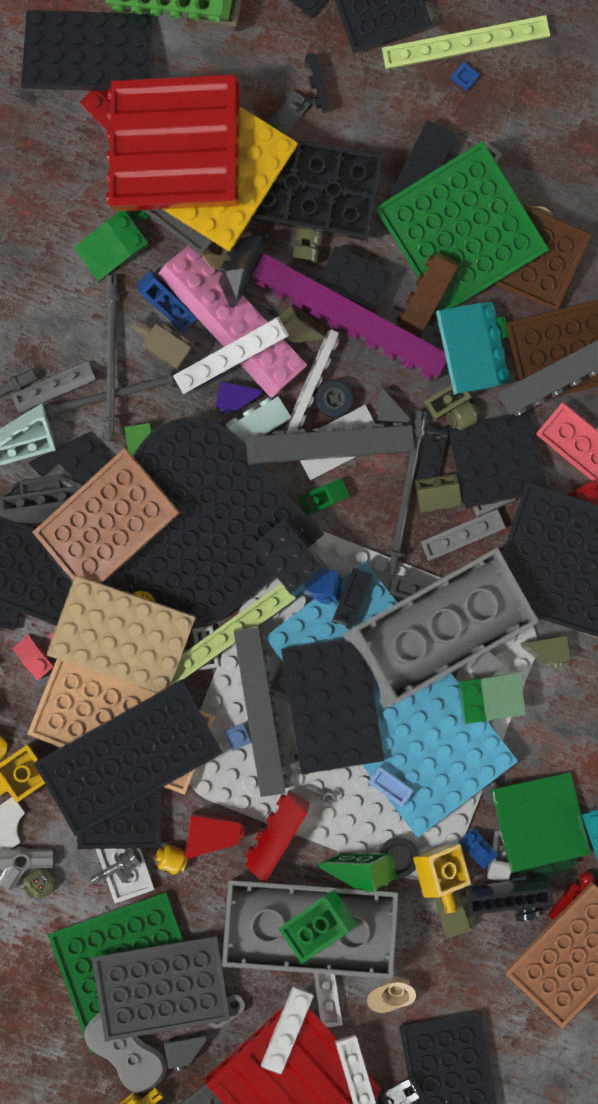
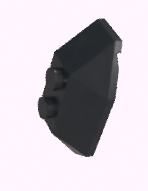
[219,232,269,309]

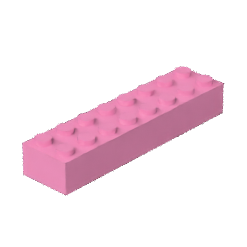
[158,246,307,398]

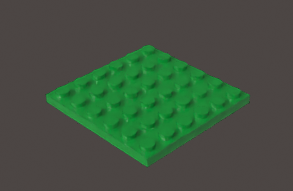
[375,141,549,311]
[48,892,184,1053]

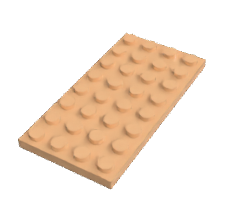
[27,659,215,795]

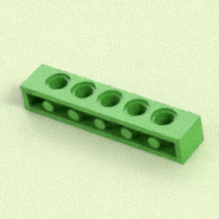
[105,0,232,23]

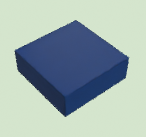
[450,62,480,92]

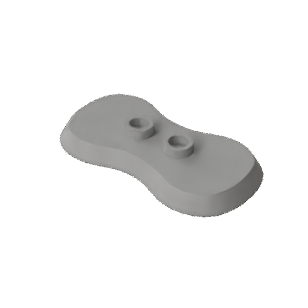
[84,1013,167,1093]

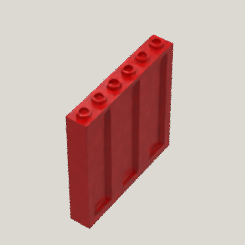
[106,75,240,211]
[203,1005,382,1104]

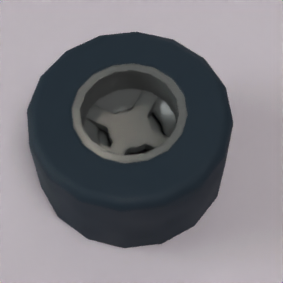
[316,380,353,418]

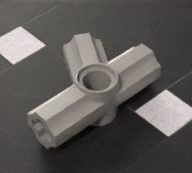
[0,846,53,890]

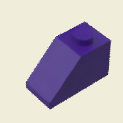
[216,382,262,415]

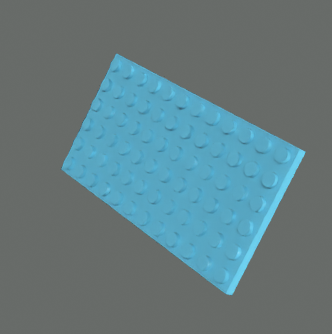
[265,561,518,838]

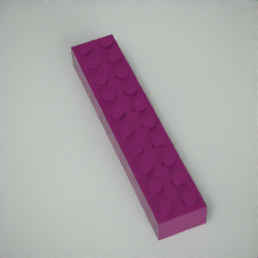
[252,254,447,381]

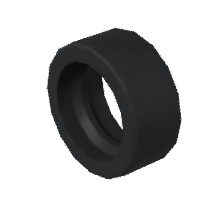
[379,837,418,878]

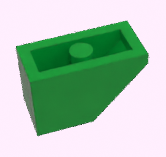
[298,478,350,516]

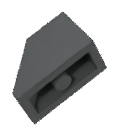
[164,1033,207,1071]

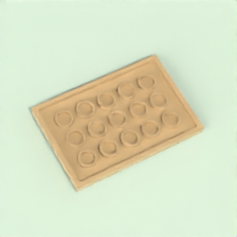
[46,575,196,693]

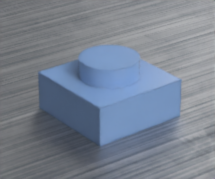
[224,723,251,751]

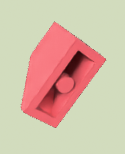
[13,634,55,681]

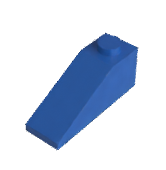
[136,270,197,332]
[303,571,343,605]

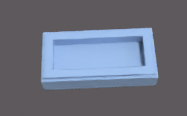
[367,765,414,807]

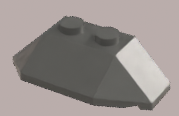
[0,475,82,525]

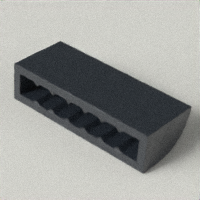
[389,120,457,197]
[465,877,553,916]

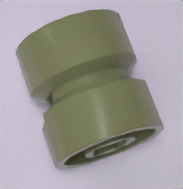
[292,228,323,263]

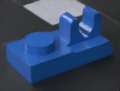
[458,828,498,869]

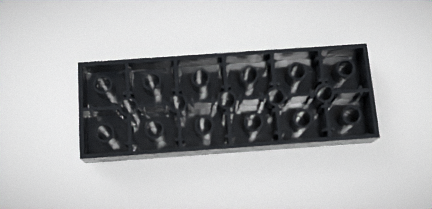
[250,139,383,241]

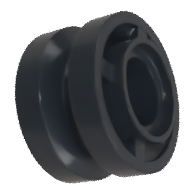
[514,907,544,922]

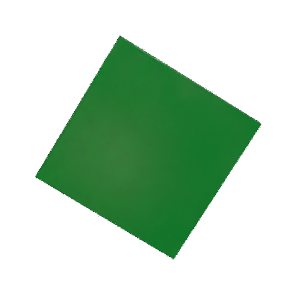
[491,772,591,873]

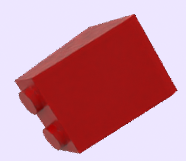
[185,812,245,858]

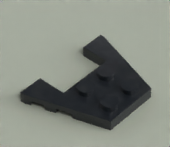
[28,433,112,486]

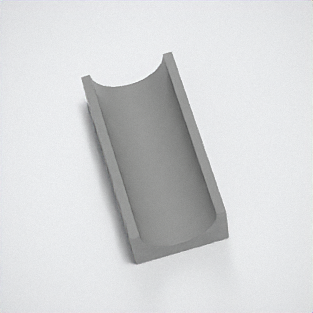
[343,548,539,708]
[222,881,398,979]

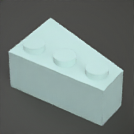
[226,397,292,444]
[0,403,55,465]

